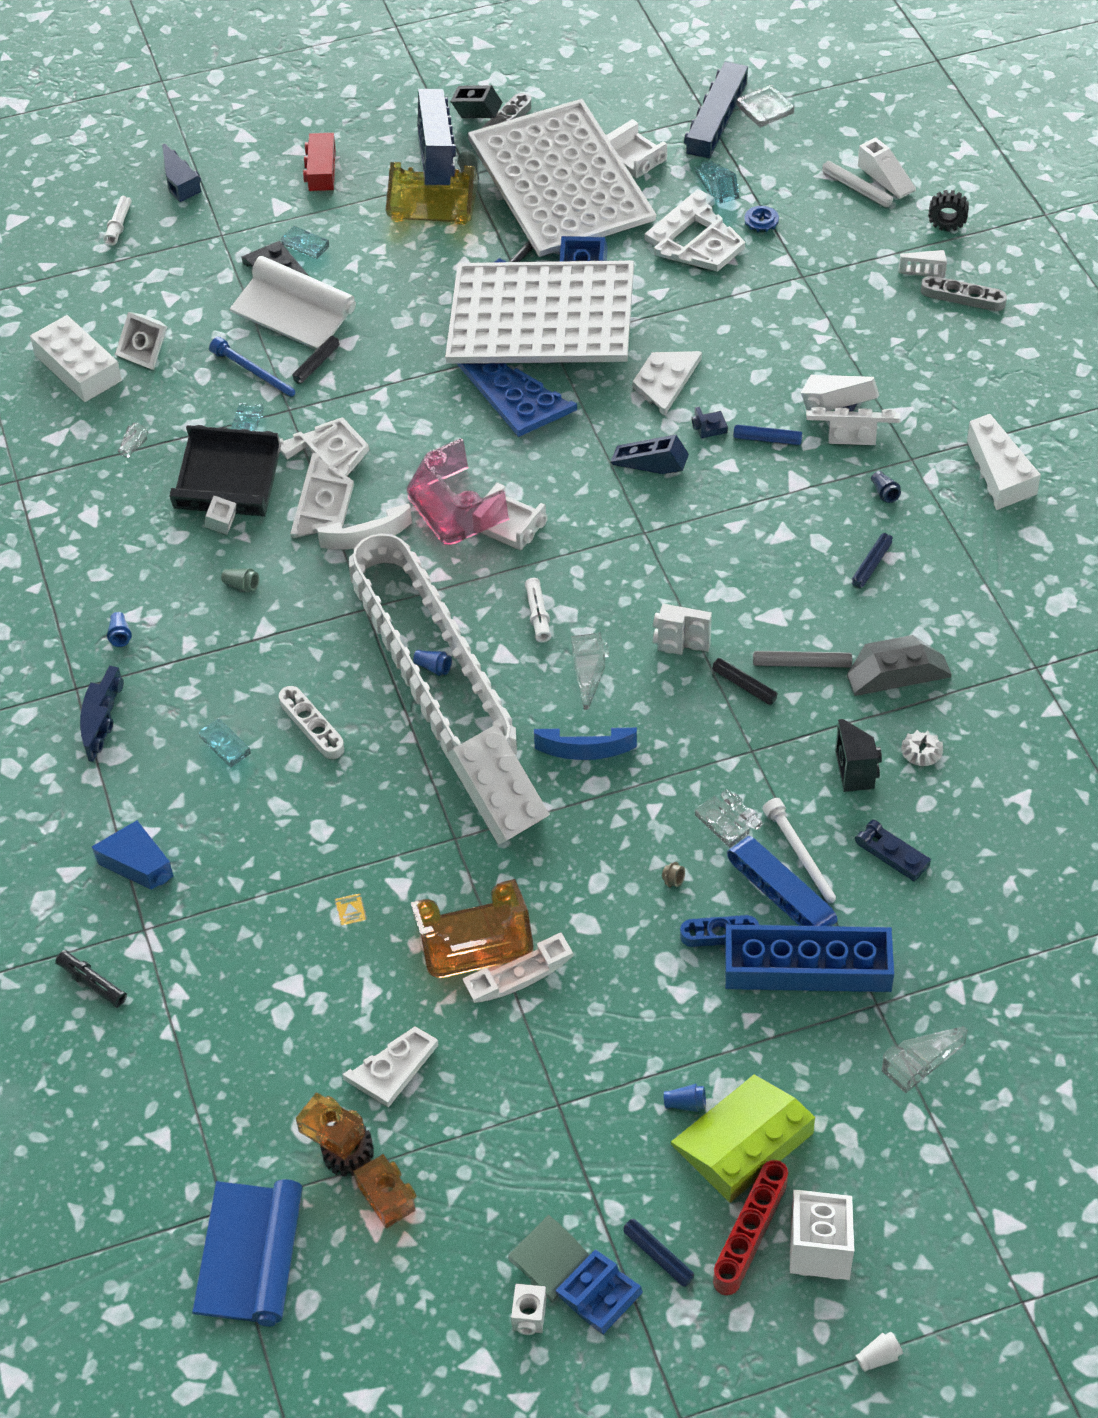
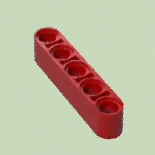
[713,1160,788,1295]

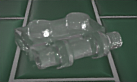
[695,789,763,848]

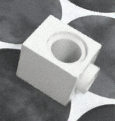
[205,496,236,535]
[511,1284,546,1335]

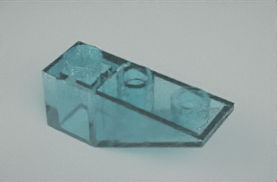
[694,161,740,204]

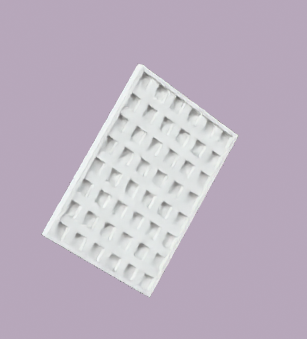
[445,261,634,364]

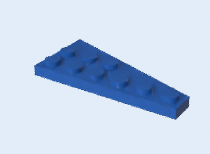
[456,363,577,437]

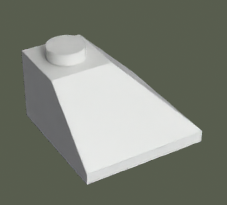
[115,312,167,370]

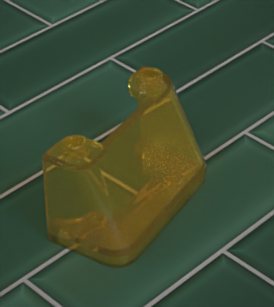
[385,162,478,225]

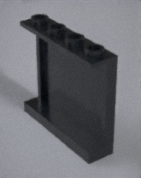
[169,425,281,517]

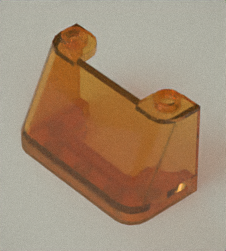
[410,879,534,978]

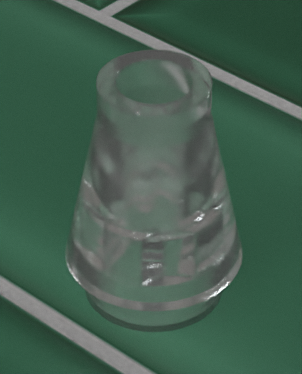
[118,423,148,458]

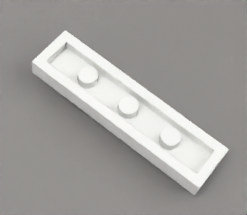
[645,189,715,246]

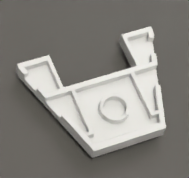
[654,204,745,272]
[280,417,370,476]

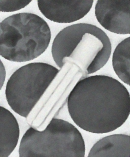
[103,196,131,245]

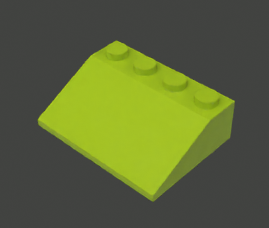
[671,1074,815,1203]

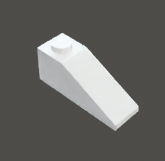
[801,375,879,411]

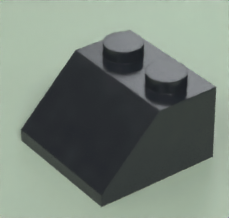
[835,719,882,792]

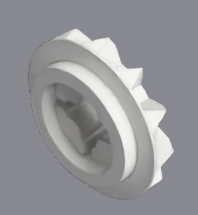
[901,730,943,766]

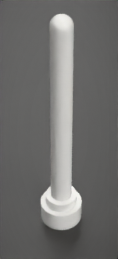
[762,798,836,903]

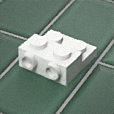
[653,604,712,655]

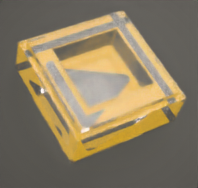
[334,893,367,926]

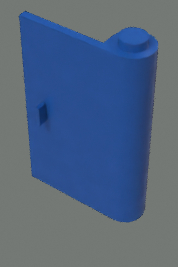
[192,1179,303,1327]

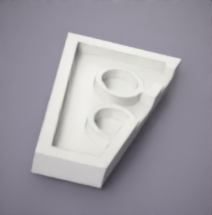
[342,1027,438,1108]

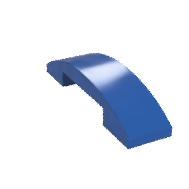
[534,727,637,760]

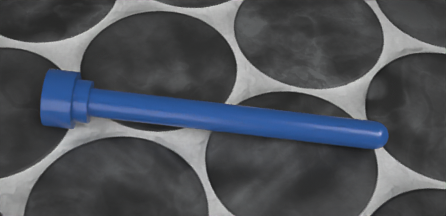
[209,336,295,397]

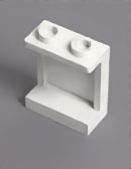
[606,119,667,178]
[471,483,547,551]

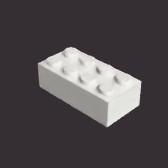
[30,315,122,402]
[446,724,550,845]

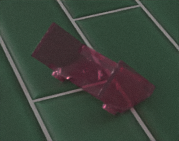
[406,438,509,545]

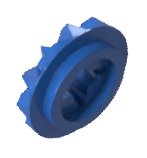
[744,206,779,232]

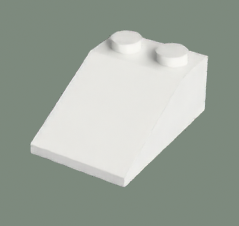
[790,1190,854,1280]

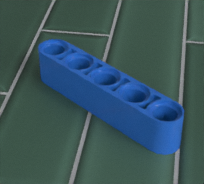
[727,836,837,926]

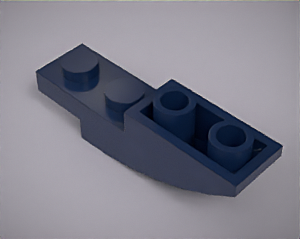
[80,665,124,762]

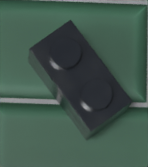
[450,85,503,118]

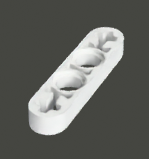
[279,686,344,759]

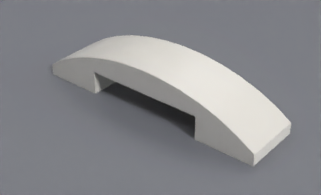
[317,504,412,549]
[463,933,574,1003]

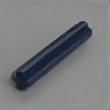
[852,533,893,588]
[623,1219,694,1287]

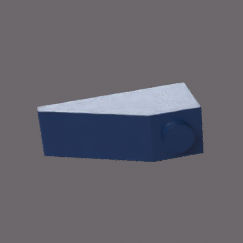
[611,434,689,474]

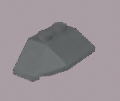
[847,635,952,696]

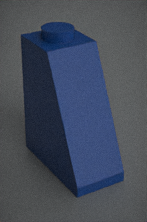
[92,820,174,890]

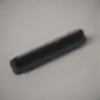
[292,335,340,384]
[712,658,778,705]

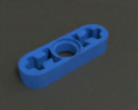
[680,915,759,947]

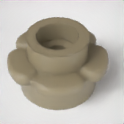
[662,862,685,888]

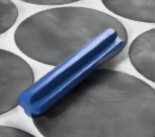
[733,424,802,445]

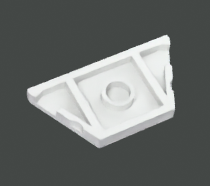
[633,351,702,415]
[290,453,354,538]

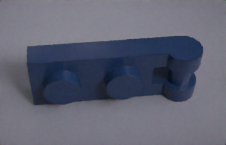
[855,819,931,882]

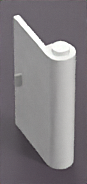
[230,256,356,350]

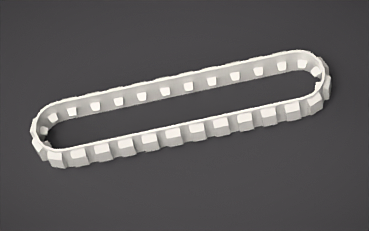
[349,533,517,759]

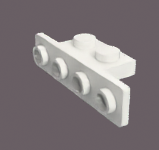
[806,407,901,445]

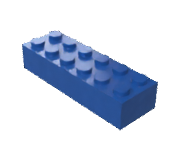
[725,925,894,992]

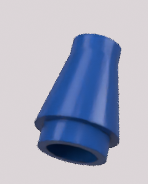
[107,612,132,647]
[413,650,452,676]
[664,1083,706,1112]

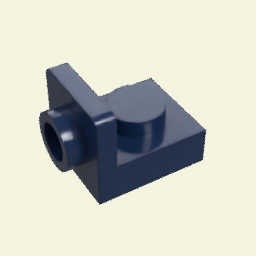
[691,406,728,439]

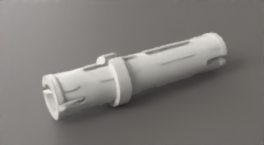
[525,578,551,643]

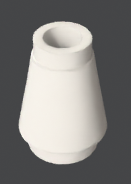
[855,1332,903,1372]

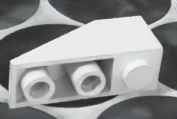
[858,138,916,199]

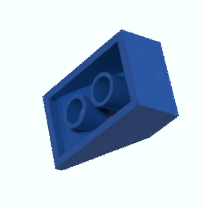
[559,236,608,262]

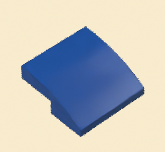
[556,1249,643,1335]

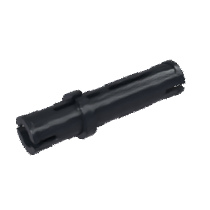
[55,950,127,1008]

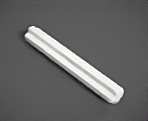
[822,161,893,208]

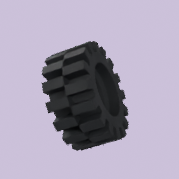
[928,190,969,232]
[320,1119,374,1177]

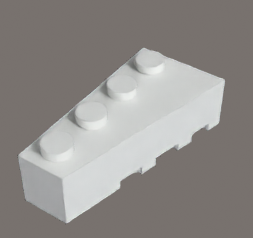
[967,414,1041,510]

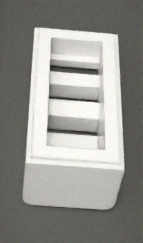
[898,250,947,277]

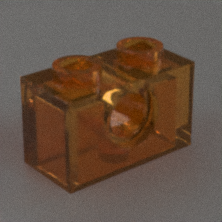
[296,1092,365,1160]
[353,1154,417,1228]

